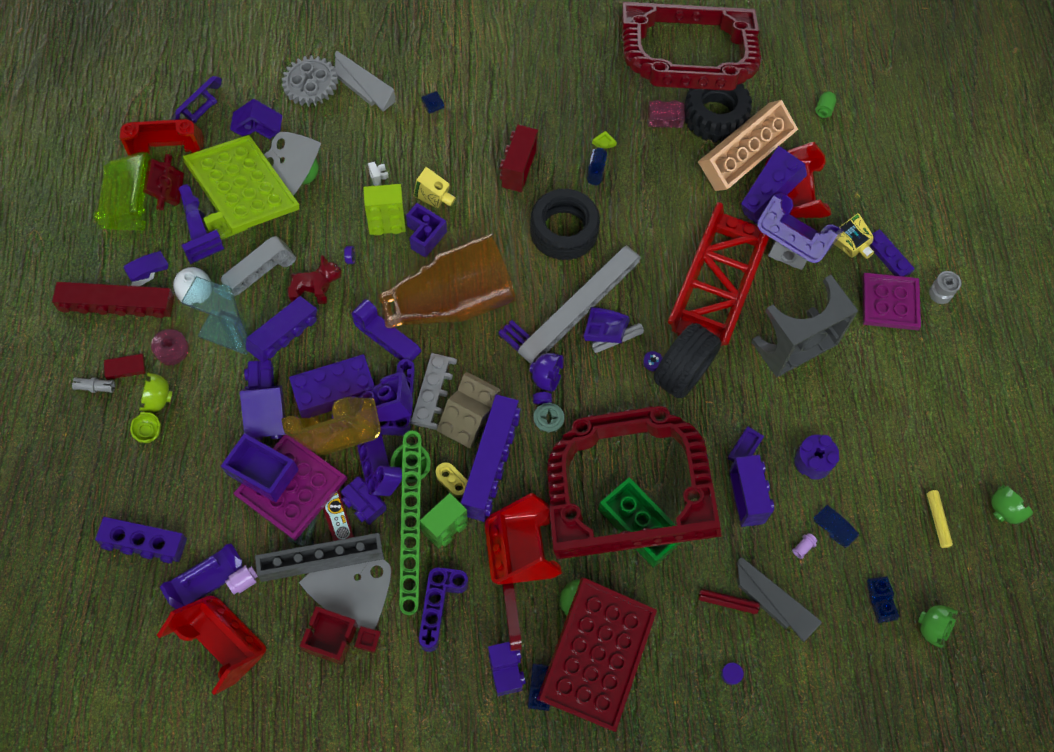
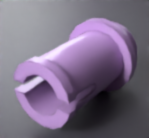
[792,533,817,559]

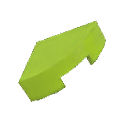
[592,131,617,149]

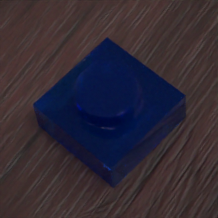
[421,91,444,114]

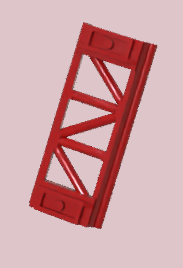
[668,202,770,346]

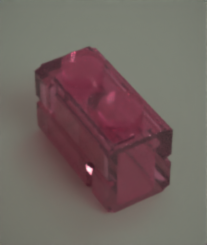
[647,100,685,128]

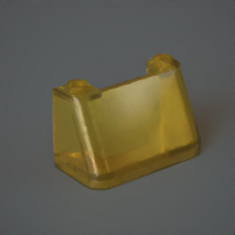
[281,397,381,455]

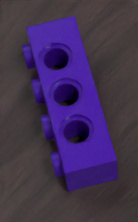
[95,517,187,564]

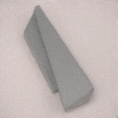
[335,51,396,112]

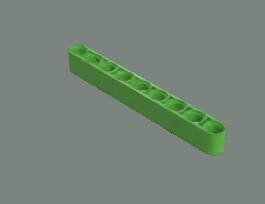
[399,431,422,616]

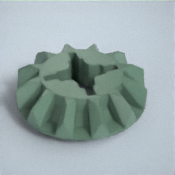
[533,403,564,433]

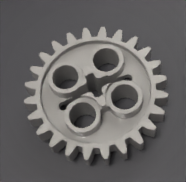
[282,55,338,107]

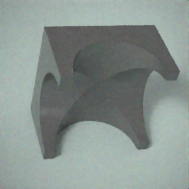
[751,275,858,378]

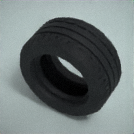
[530,189,600,260]
[654,323,722,398]

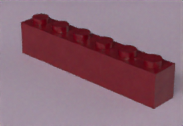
[52,282,174,318]

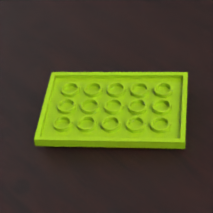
[183,135,299,234]

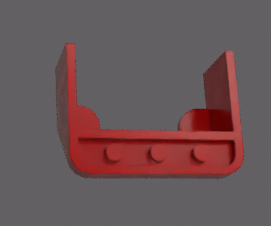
[157,596,266,695]

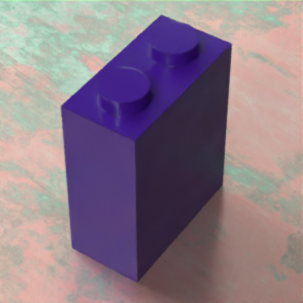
[240,385,287,440]

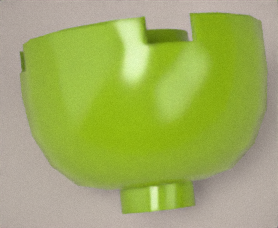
[139,372,173,412]

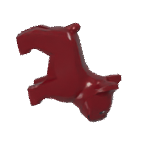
[288,255,342,304]

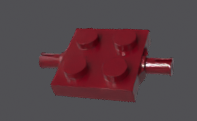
[143,154,184,211]

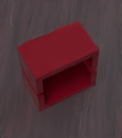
[299,606,358,665]

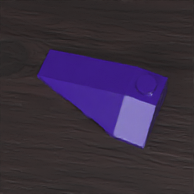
[331,371,413,425]

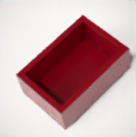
[499,124,538,193]

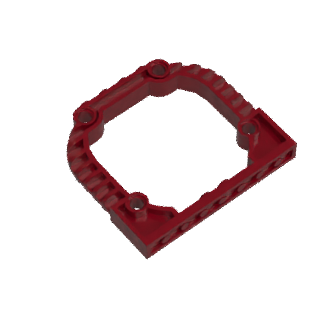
[621,2,761,91]
[547,406,721,560]

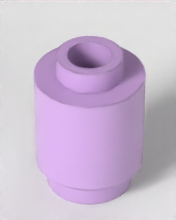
[225,565,258,595]

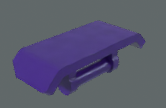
[171,76,222,123]
[160,543,242,609]

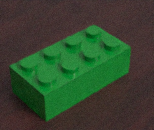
[598,477,682,568]

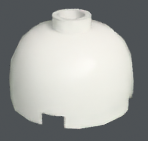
[173,267,212,305]

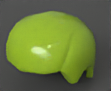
[130,412,162,443]

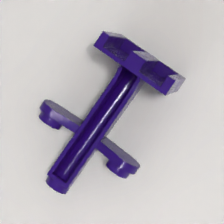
[179,184,224,264]

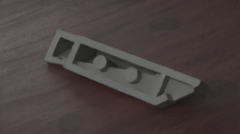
[736,557,822,642]

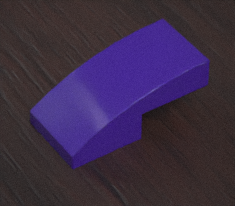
[123,251,169,282]

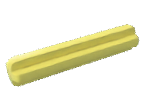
[927,490,953,548]

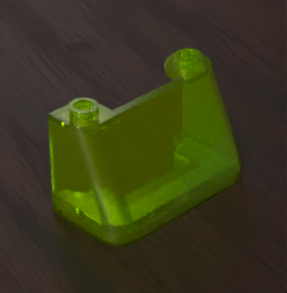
[94,152,151,231]

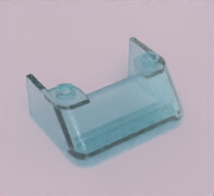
[181,276,249,354]

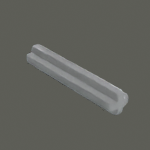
[591,323,644,353]

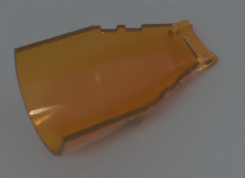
[379,234,517,328]

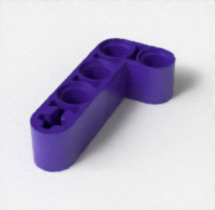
[351,299,421,361]
[373,359,415,436]
[356,428,402,496]
[419,568,468,652]

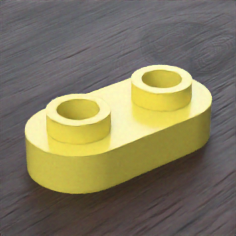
[435,462,468,498]

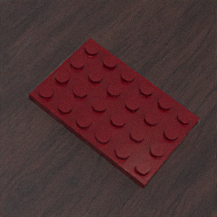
[537,578,657,732]

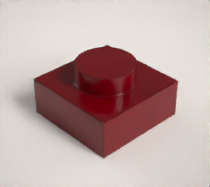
[354,626,381,653]

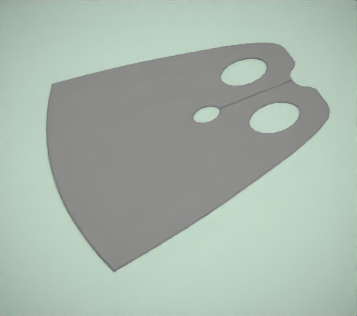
[264,132,321,196]
[299,560,391,630]

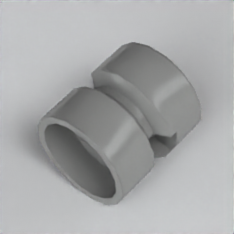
[929,271,961,304]

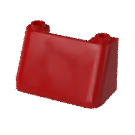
[120,119,204,163]

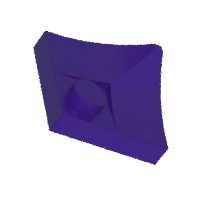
[584,307,630,343]

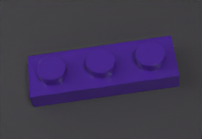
[869,229,915,277]

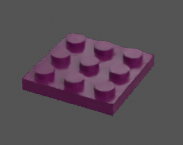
[862,273,921,330]

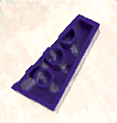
[741,145,807,224]

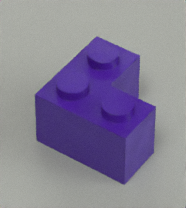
[230,99,283,139]
[406,203,447,258]
[488,642,526,697]

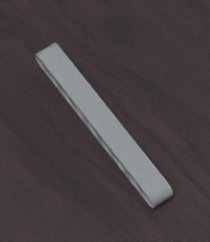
[518,245,641,364]

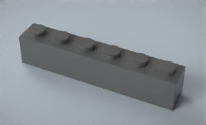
[255,533,384,582]

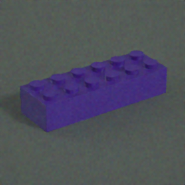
[461,394,521,522]

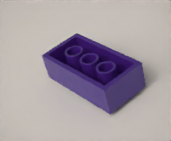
[289,354,375,420]

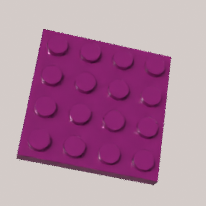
[233,433,347,541]

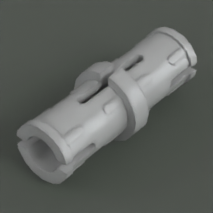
[72,377,115,393]

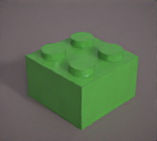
[420,493,468,549]

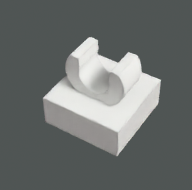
[368,161,389,186]

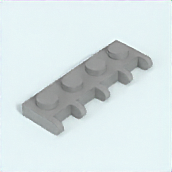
[411,353,457,430]

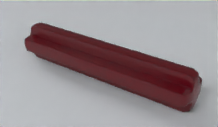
[698,589,760,614]

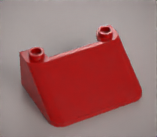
[765,142,831,218]
[485,493,562,585]

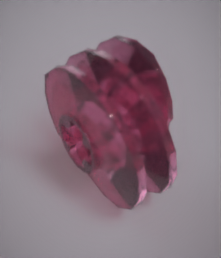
[151,329,189,365]

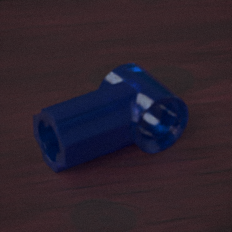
[587,148,607,185]

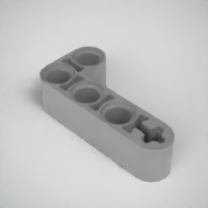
[221,236,296,296]

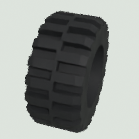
[683,84,752,142]

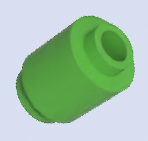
[815,92,837,118]

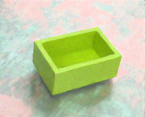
[363,184,406,235]

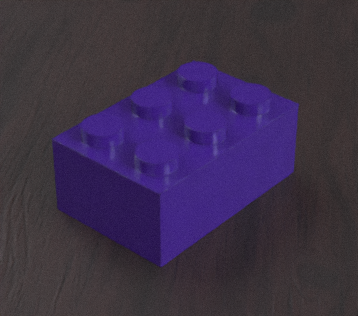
[221,433,299,503]
[729,455,774,527]

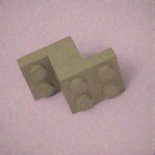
[436,372,501,448]

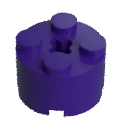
[794,435,839,480]

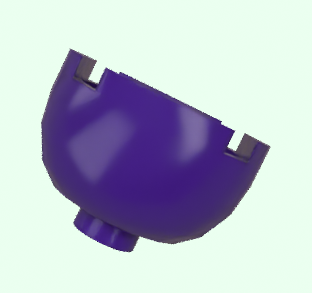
[530,353,564,392]

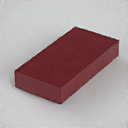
[104,354,146,380]

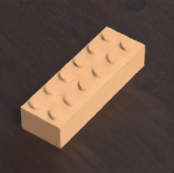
[698,100,798,191]

